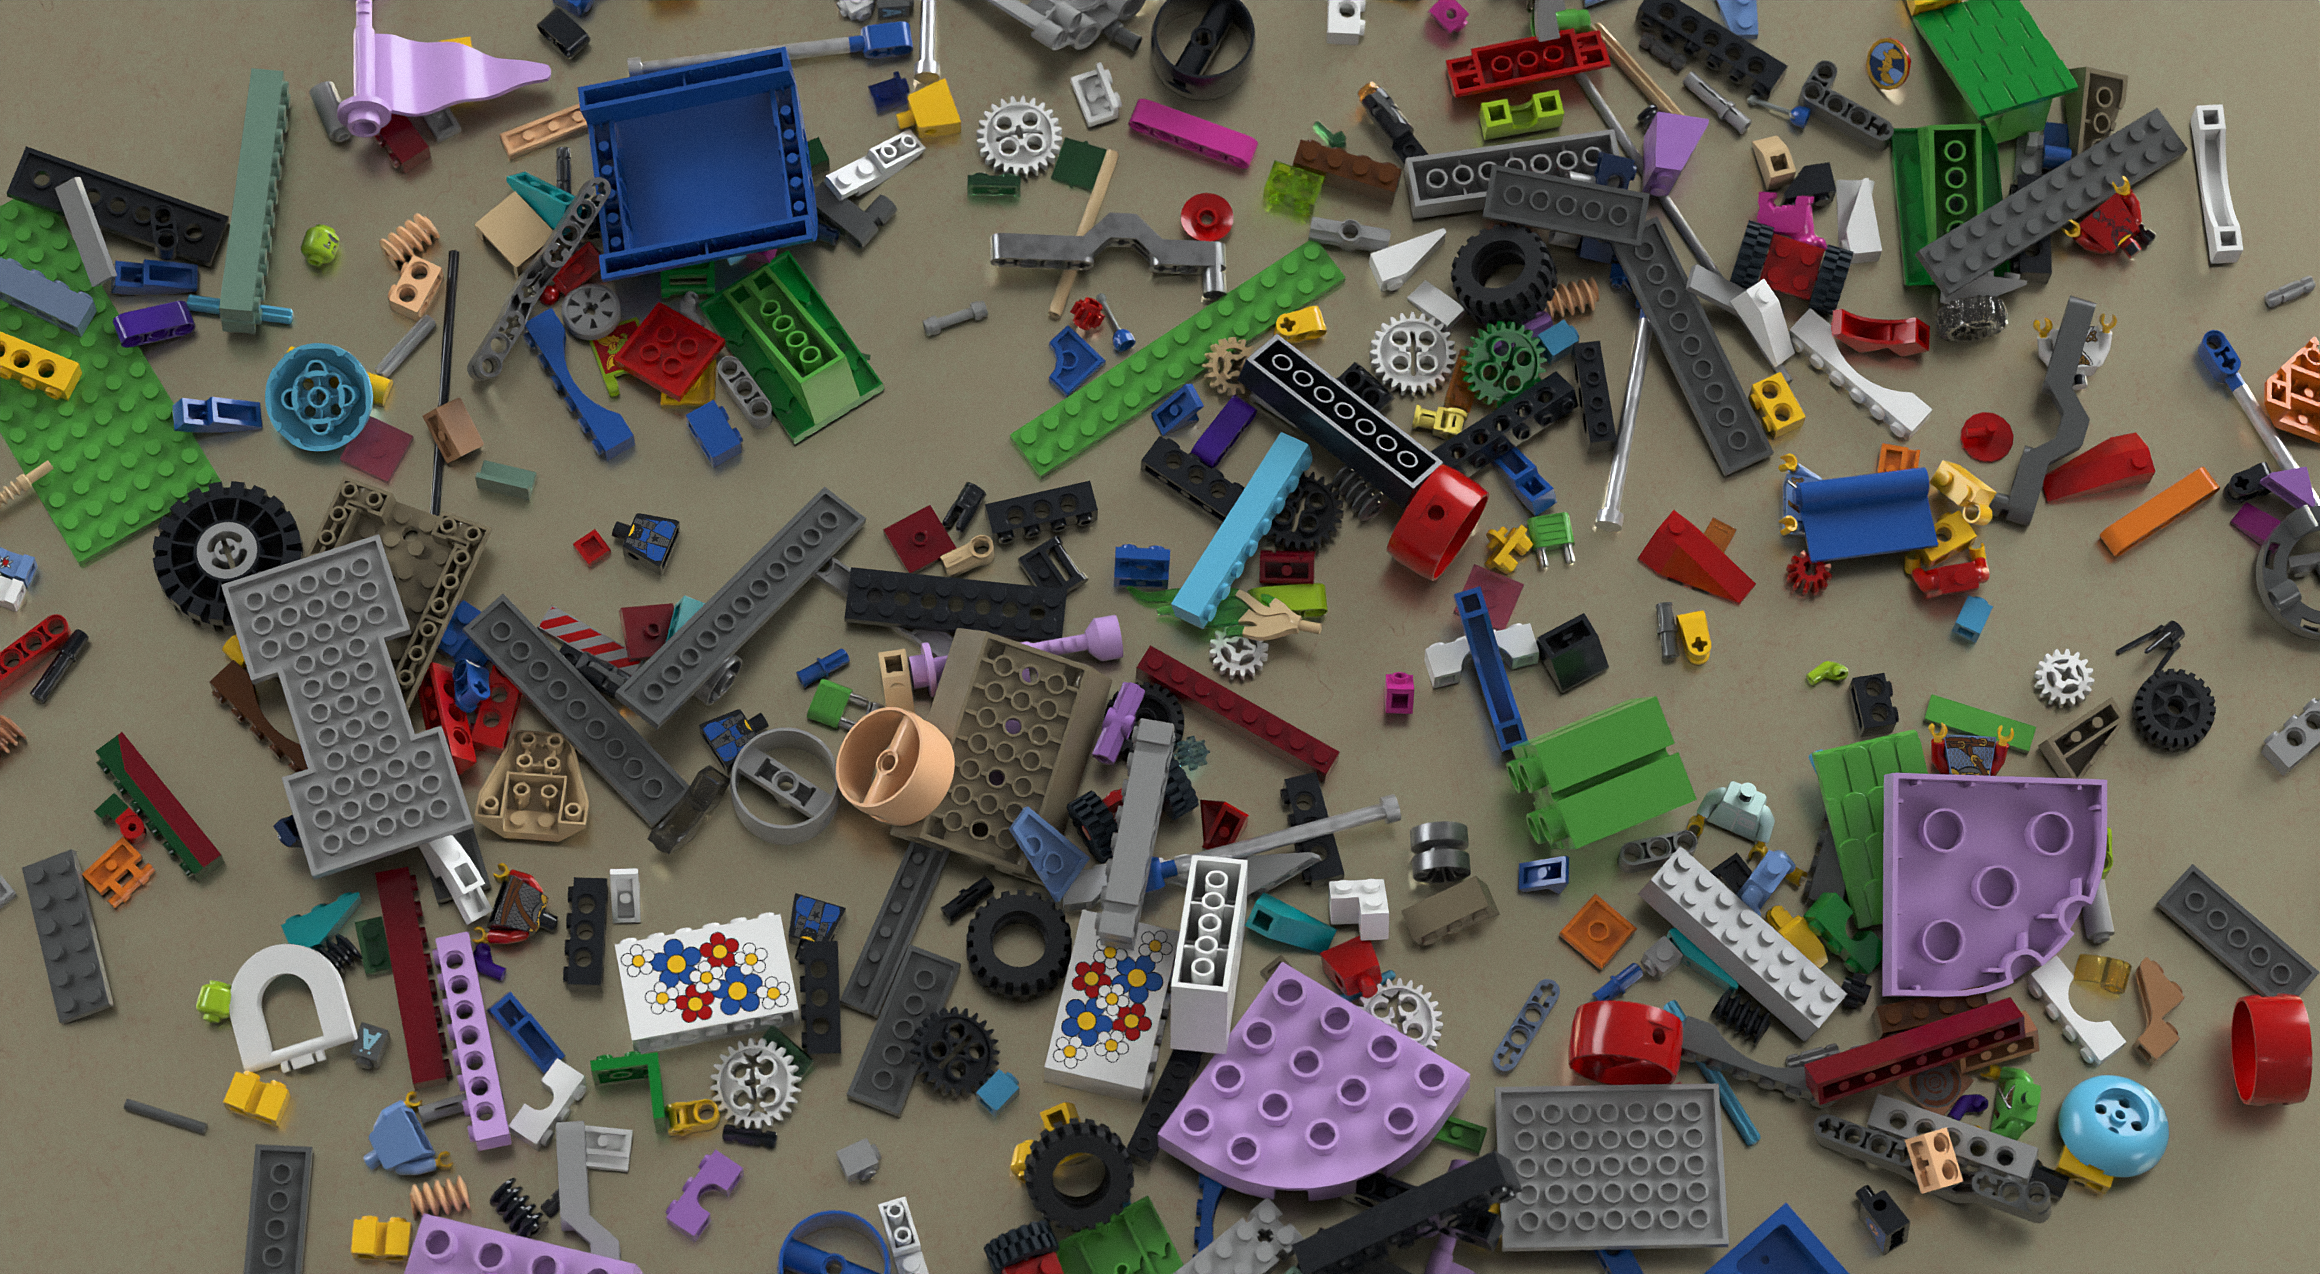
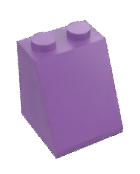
[1642,111,1709,196]

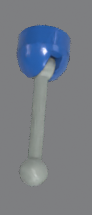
[1748,95,1811,129]
[1096,293,1136,352]

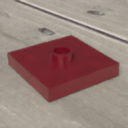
[883,505,957,574]
[619,603,674,662]

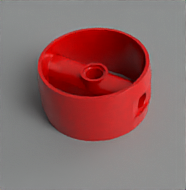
[1386,464,1489,581]
[2231,993,2312,1106]
[1568,1001,1683,1085]

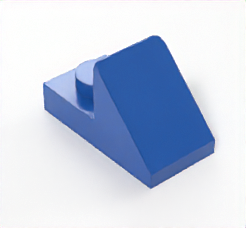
[1151,384,1204,436]
[1519,856,1569,894]

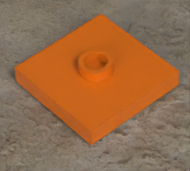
[1559,893,1637,970]

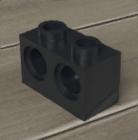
[1849,673,1899,737]

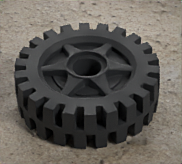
[2132,668,2216,752]
[1103,682,1184,762]

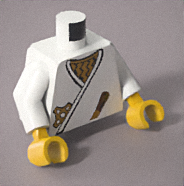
[2033,313,2117,390]

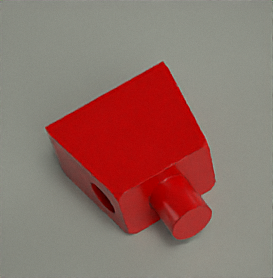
[1320,936,1382,998]

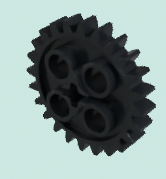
[1266,471,1344,551]
[910,1006,1000,1098]

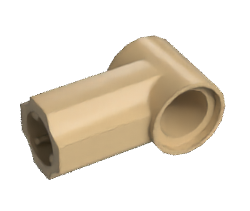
[940,535,995,578]

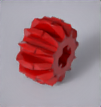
[1786,550,1832,596]

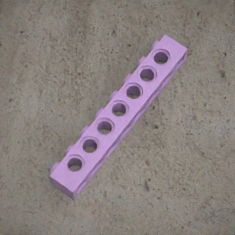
[432,932,512,1151]

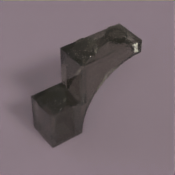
[647,765,730,855]

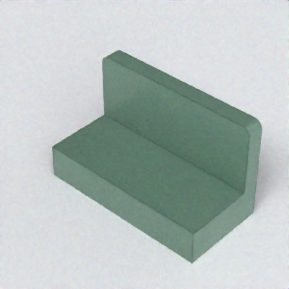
[475,460,537,501]

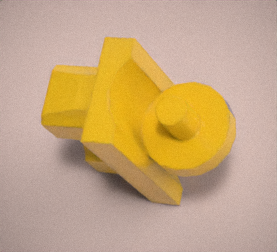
[1484,524,1533,574]

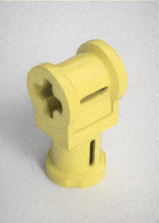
[1412,404,1468,441]

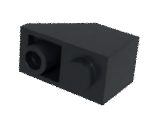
[1780,162,1836,206]

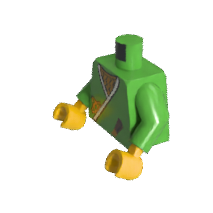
[1975,1064,2041,1147]

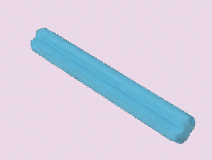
[187,295,293,324]

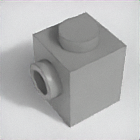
[1641,935,1683,982]
[836,1138,882,1183]

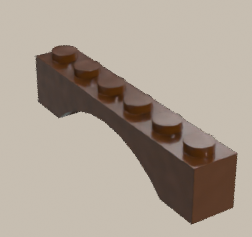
[209,660,308,774]

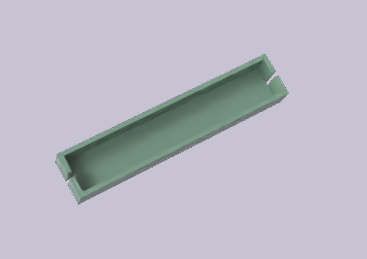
[219,68,291,334]

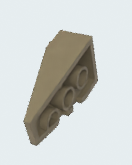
[2064,67,2128,159]

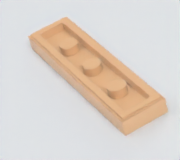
[499,103,588,160]

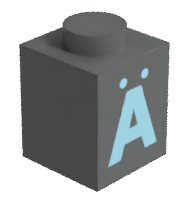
[877,0,914,19]
[350,1022,391,1069]

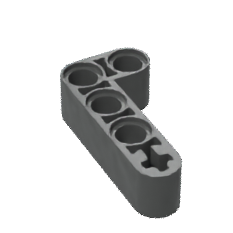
[1798,60,1894,151]

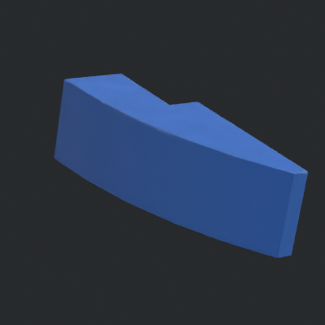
[111,259,198,295]
[172,397,262,433]
[1491,447,1557,516]
[487,992,566,1074]

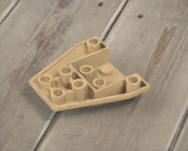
[475,730,589,842]

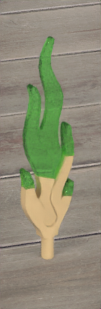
[1127,586,1322,641]

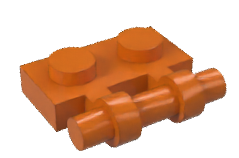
[82,837,156,909]

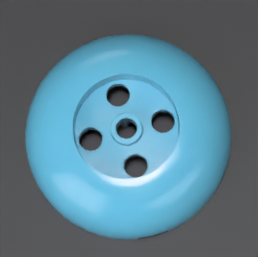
[265,343,373,451]
[2058,1075,2169,1177]

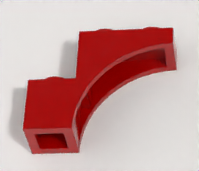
[1831,309,1930,357]

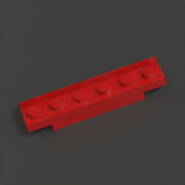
[1445,28,1611,98]

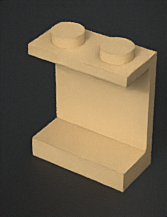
[475,191,555,278]

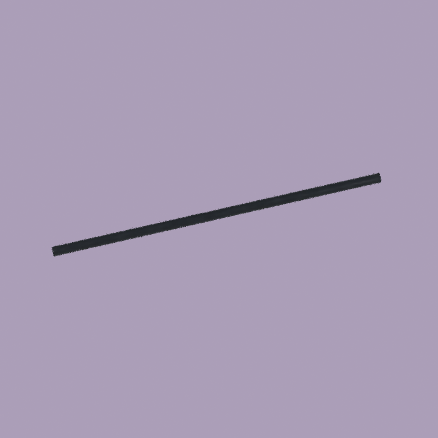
[429,250,460,516]

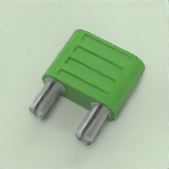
[1527,512,1575,568]
[807,678,869,730]

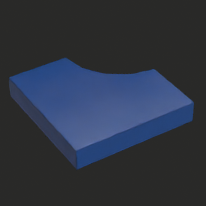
[1049,325,1106,398]

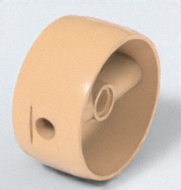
[836,707,955,826]

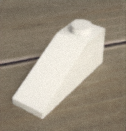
[1840,178,1882,264]
[1369,228,1446,291]
[1730,279,1795,367]

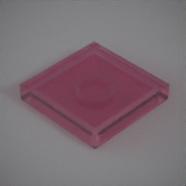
[340,416,414,484]
[1453,564,1524,631]

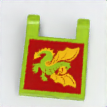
[588,317,640,398]

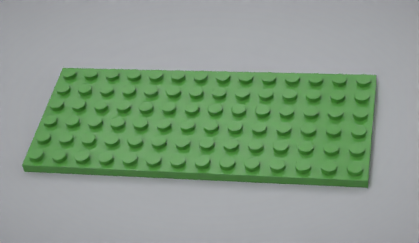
[0,185,224,566]

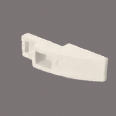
[824,129,926,201]
[419,835,493,924]
[878,1197,929,1274]

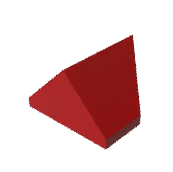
[1200,800,1249,850]

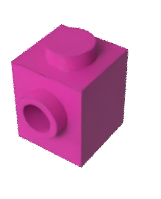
[1427,0,1469,34]
[1384,672,1414,714]

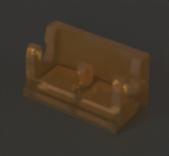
[1443,349,1476,414]

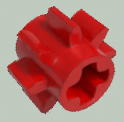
[1070,297,1105,331]

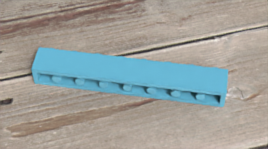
[1171,432,1313,629]

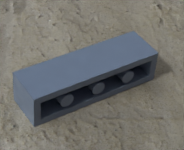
[0,257,97,337]

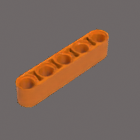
[2099,467,2220,557]

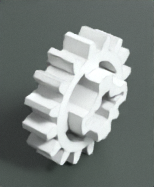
[1209,620,1268,680]
[2034,649,2094,708]

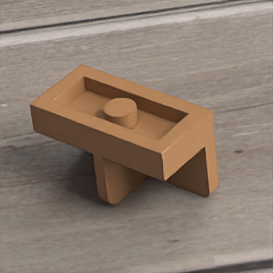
[422,398,484,464]

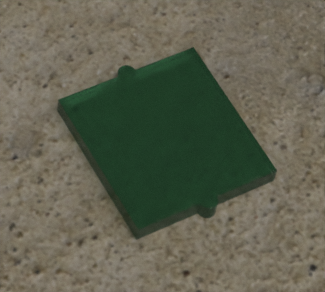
[1051,137,1107,192]

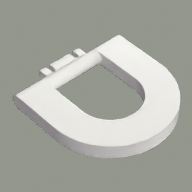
[229,944,358,1073]

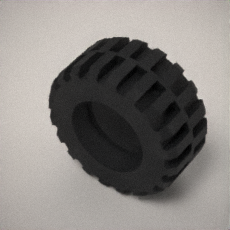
[1451,224,1558,327]
[966,890,1072,1001]
[1024,1118,1134,1232]

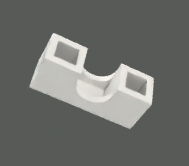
[508,1058,587,1151]

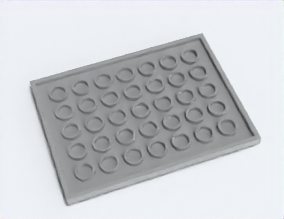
[1494,1083,1729,1251]

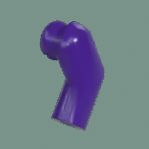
[473,943,507,981]
[1947,1094,1989,1121]

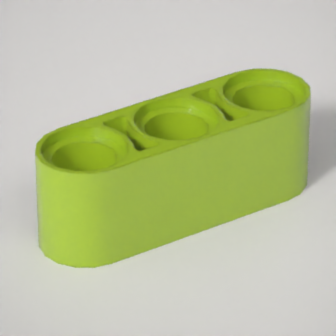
[1247,583,1328,618]

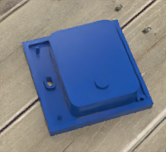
[1704,1203,1849,1274]

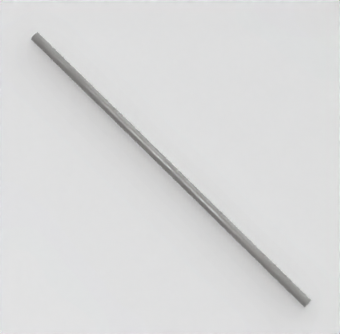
[1573,72,1793,384]

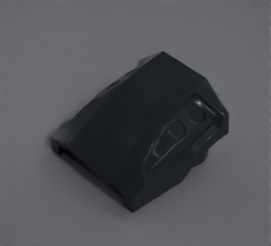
[1337,362,1395,412]

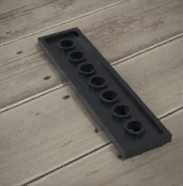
[7,146,229,267]
[844,567,1067,642]

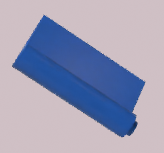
[1792,467,1938,563]

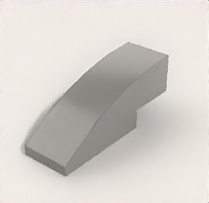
[1534,0,1566,42]

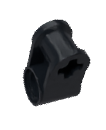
[2223,462,2272,505]

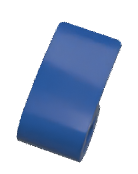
[2042,122,2071,170]

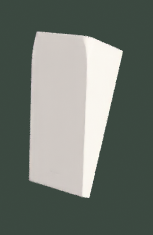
[1407,280,1465,332]

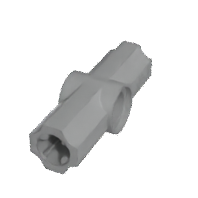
[1308,217,1391,252]

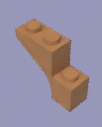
[2133,957,2185,1066]

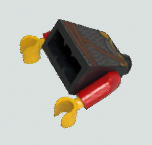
[472,863,558,945]

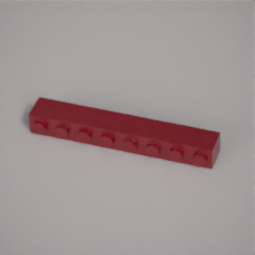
[1136,645,1340,784]
[375,866,452,1091]
[1804,997,2026,1105]

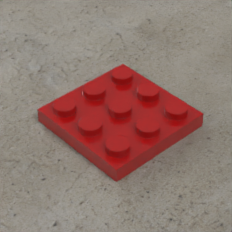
[613,302,726,402]

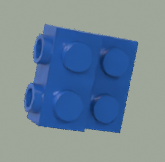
[436,600,490,667]

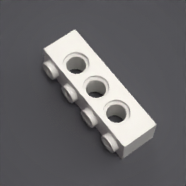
[1327,0,1366,45]

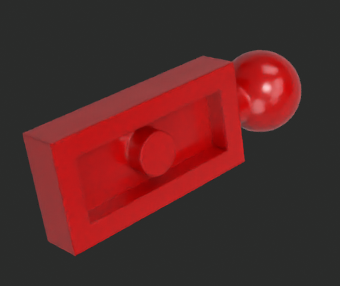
[539,242,602,306]

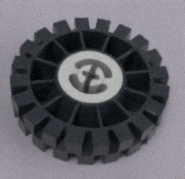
[153,481,305,631]

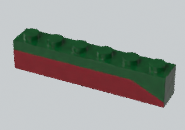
[95,732,225,882]

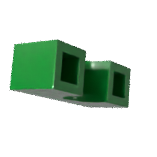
[1803,892,1883,974]

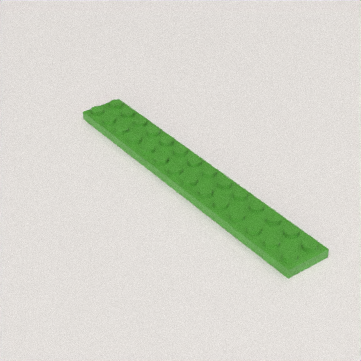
[1010,240,1346,479]

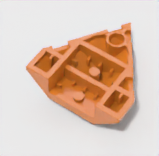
[2264,336,2320,443]

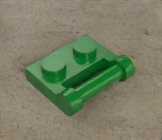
[661,261,715,298]

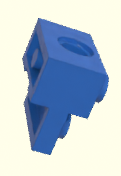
[1114,544,1170,589]

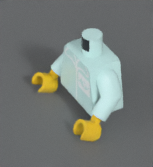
[1687,781,1775,861]

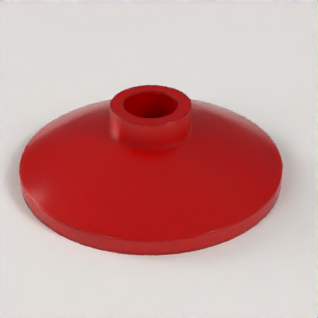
[1181,193,1234,241]

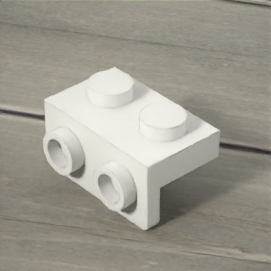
[1071,62,1122,127]

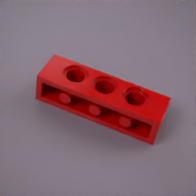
[469,661,523,756]
[418,662,477,776]

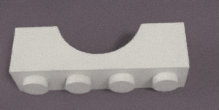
[1424,623,1539,689]
[2026,955,2126,1068]

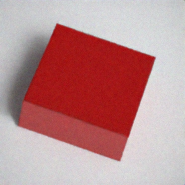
[573,529,611,568]

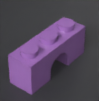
[665,1149,744,1243]

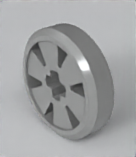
[561,283,621,340]

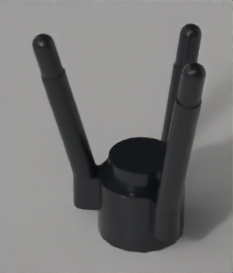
[2116,621,2185,675]

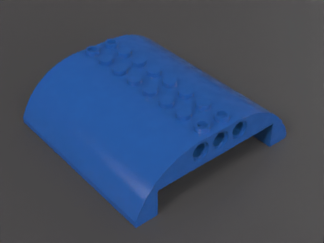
[578,46,818,282]

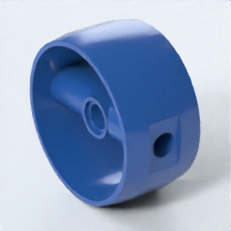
[777,1210,891,1274]

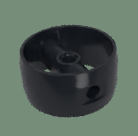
[1150,0,1256,100]

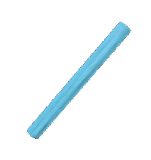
[1663,1000,1761,1146]

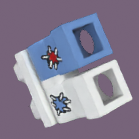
[0,547,38,613]

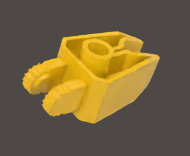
[1765,905,1828,969]

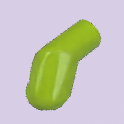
[1806,661,1848,686]

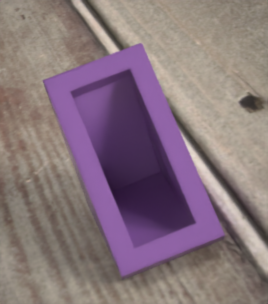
[2259,466,2315,509]

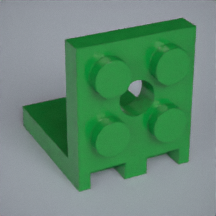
[590,1051,667,1133]

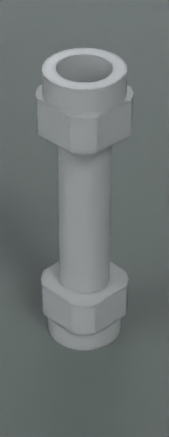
[922,300,988,336]

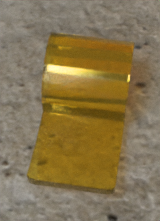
[2073,954,2132,994]

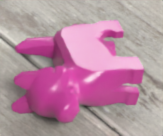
[1757,191,1827,251]

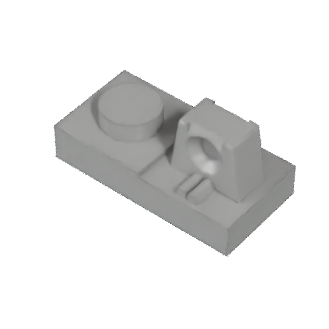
[2012,132,2044,184]
[2286,552,2320,577]

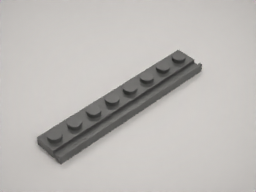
[840,841,951,1018]

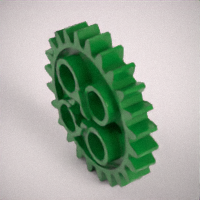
[1461,321,1547,408]

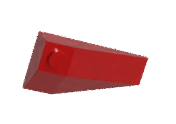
[2042,432,2156,504]
[1637,510,1756,605]

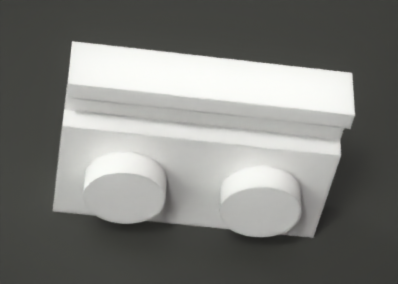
[585,1125,633,1172]

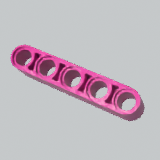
[1128,99,1258,169]

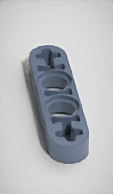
[1492,979,1560,1074]

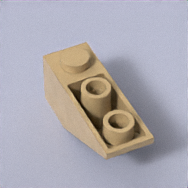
[878,649,915,713]

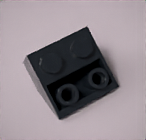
[1536,613,1609,693]

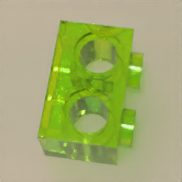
[1263,160,1325,215]

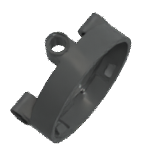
[2256,504,2320,640]

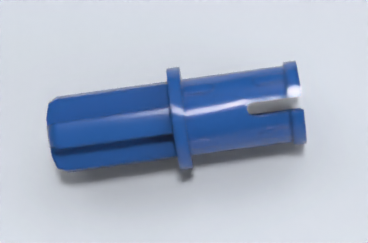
[796,649,850,688]
[1592,963,1643,1001]

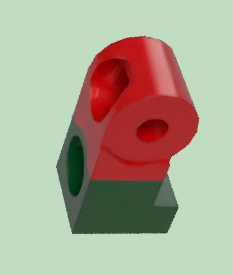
[94,793,147,845]

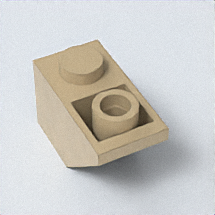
[1752,136,1796,190]

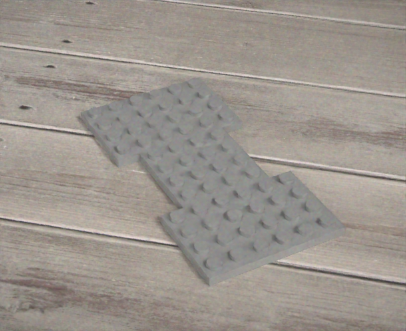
[221,534,474,880]

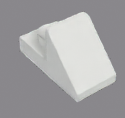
[610,868,641,923]

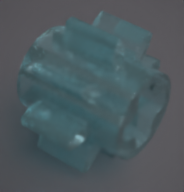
[1174,736,1210,771]

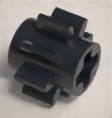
[1841,973,1872,1009]

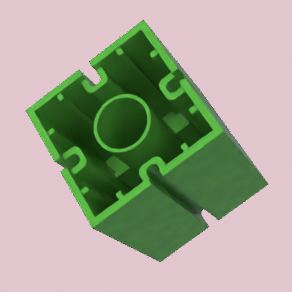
[1506,696,1697,849]

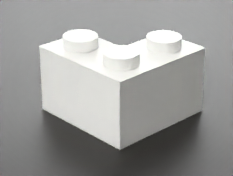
[1328,879,1389,941]

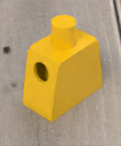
[895,78,961,138]

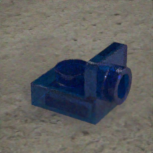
[868,71,910,113]

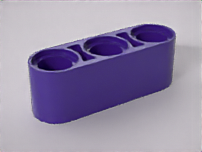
[113,301,196,348]
[1191,395,1257,469]

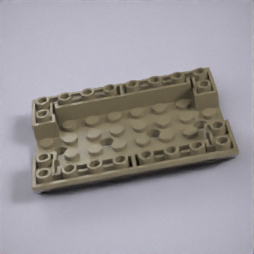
[272,476,492,711]
[890,628,1113,886]

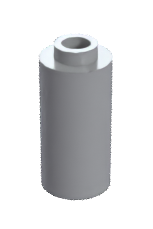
[309,81,351,142]
[2082,879,2114,943]

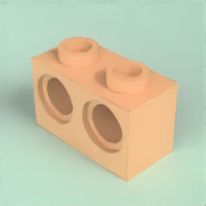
[387,255,444,322]
[1905,1127,1963,1194]

